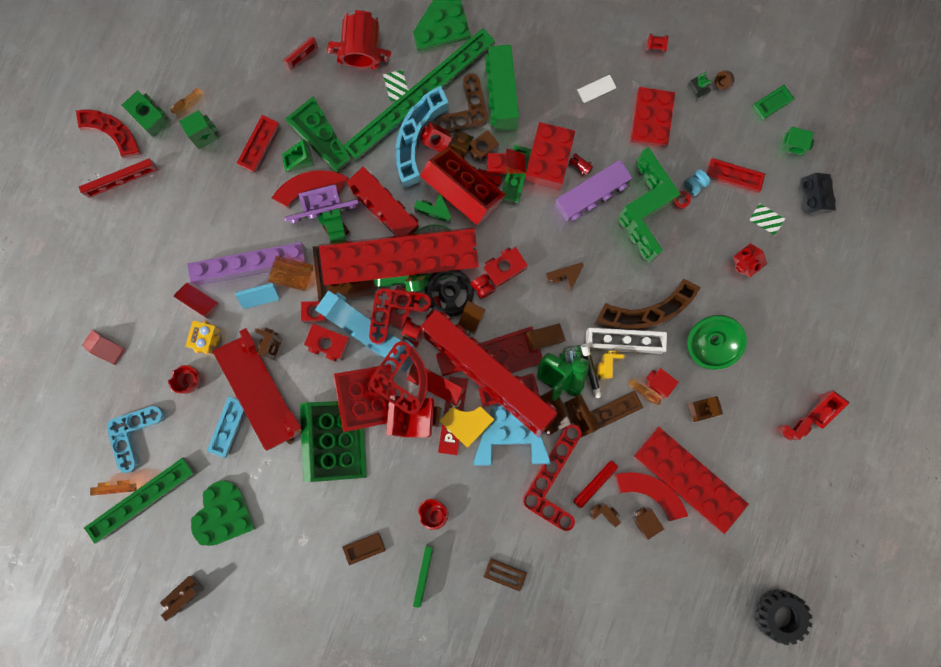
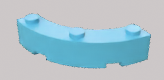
[396,86,449,189]
[315,291,419,372]

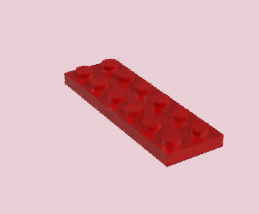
[633,427,749,534]

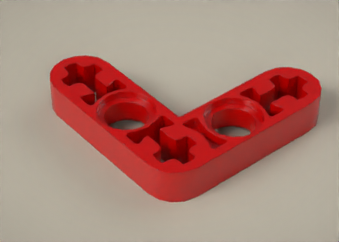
[369,288,431,345]

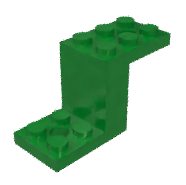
[619,147,681,263]

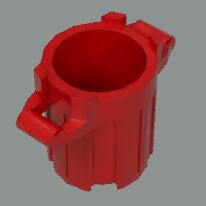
[327,10,391,70]

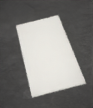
[577,75,617,103]

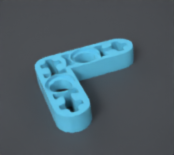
[107,406,165,473]

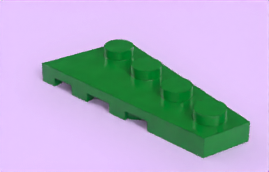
[286,96,351,173]

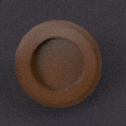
[715,70,735,90]

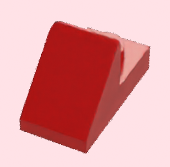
[487,149,525,174]
[807,390,850,429]

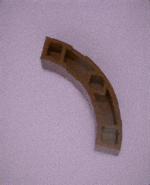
[594,279,701,331]

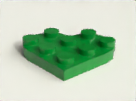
[191,480,256,546]

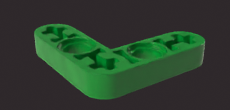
[374,273,429,291]

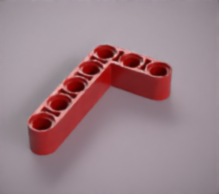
[522,425,582,531]

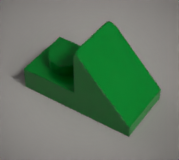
[414,193,451,224]

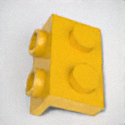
[596,351,625,381]

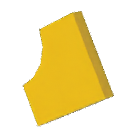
[440,406,494,448]

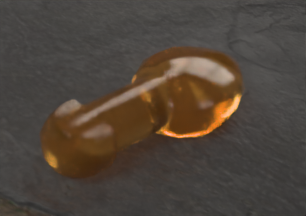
[170,88,202,114]
[628,379,661,405]

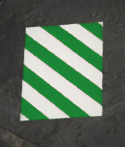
[383,70,408,102]
[749,203,785,235]

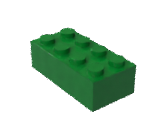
[485,44,519,132]

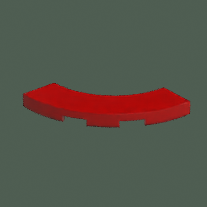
[75,109,141,158]
[271,170,349,208]
[615,472,688,521]

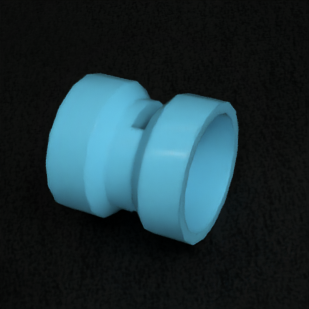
[684,169,711,196]

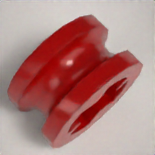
[673,191,691,209]

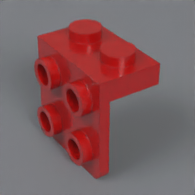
[386,396,434,438]

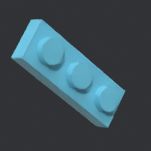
[207,396,245,458]

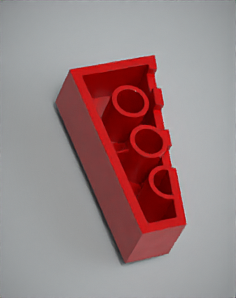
[347,166,419,236]

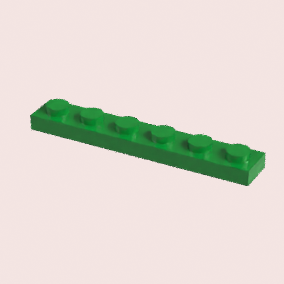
[84,458,195,544]

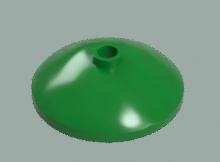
[687,315,747,370]

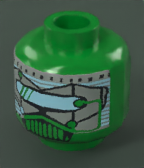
[559,345,584,364]

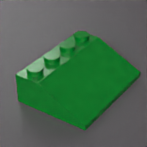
[300,401,367,482]

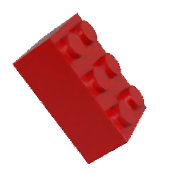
[524,122,576,190]

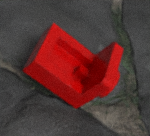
[778,417,814,441]

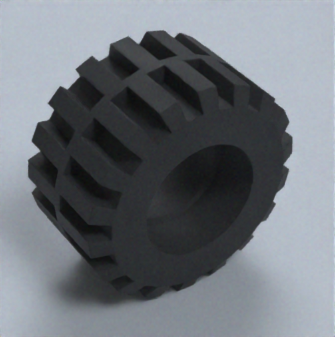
[755,590,813,645]

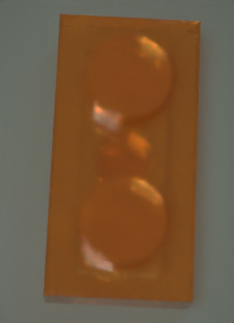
[90,480,137,496]

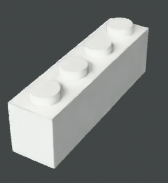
[585,328,667,354]

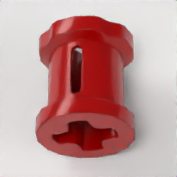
[647,33,668,52]

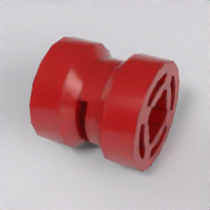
[470,274,496,300]

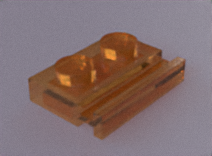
[268,256,313,291]

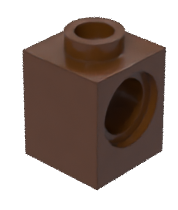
[469,130,499,163]
[632,507,665,540]

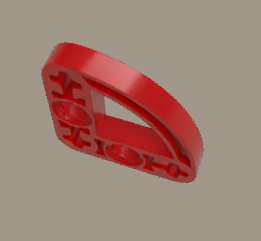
[369,341,428,414]

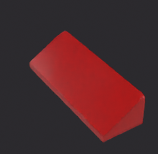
[406,363,465,406]

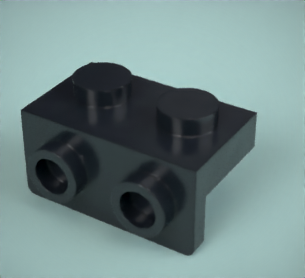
[801,173,836,214]

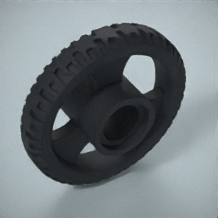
[425,270,474,317]

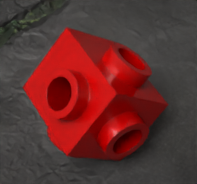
[733,243,768,277]

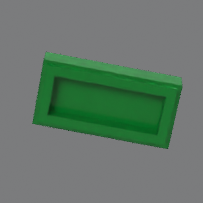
[752,84,795,120]

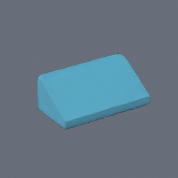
[235,283,279,309]

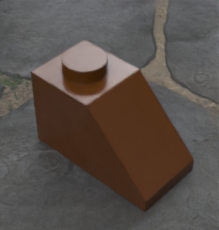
[458,301,486,336]

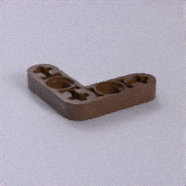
[435,73,488,133]

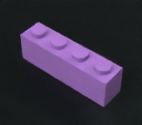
[555,160,632,222]

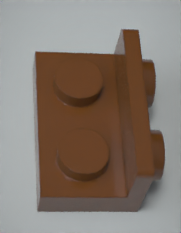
[254,327,283,360]
[160,576,203,621]

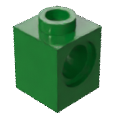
[781,126,814,155]

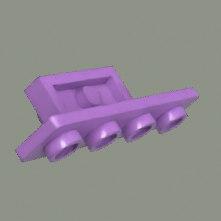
[284,184,360,223]

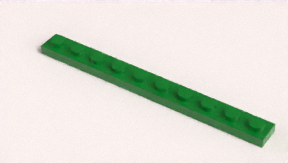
[343,28,495,161]

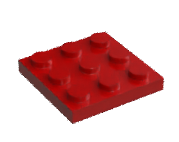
[333,364,397,432]

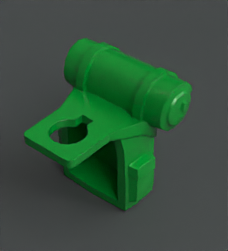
[537,353,589,401]

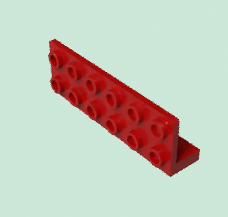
[213,328,301,451]

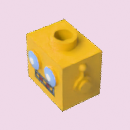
[185,321,220,354]

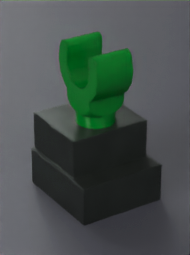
[687,72,712,101]

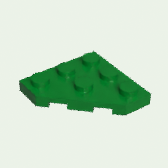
[413,0,471,52]

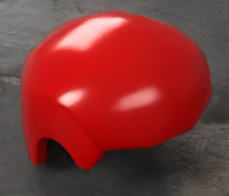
[168,365,200,394]
[417,499,449,530]

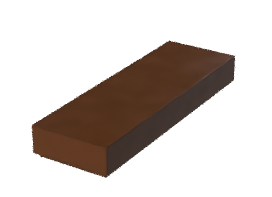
[590,391,643,429]

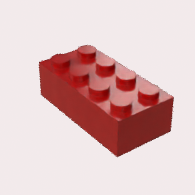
[420,146,506,225]

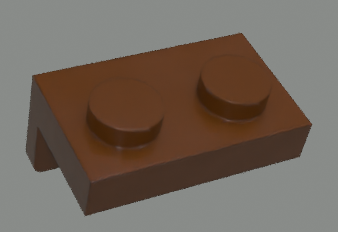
[539,389,573,436]

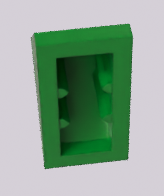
[282,139,314,172]

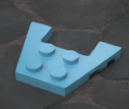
[474,406,551,466]

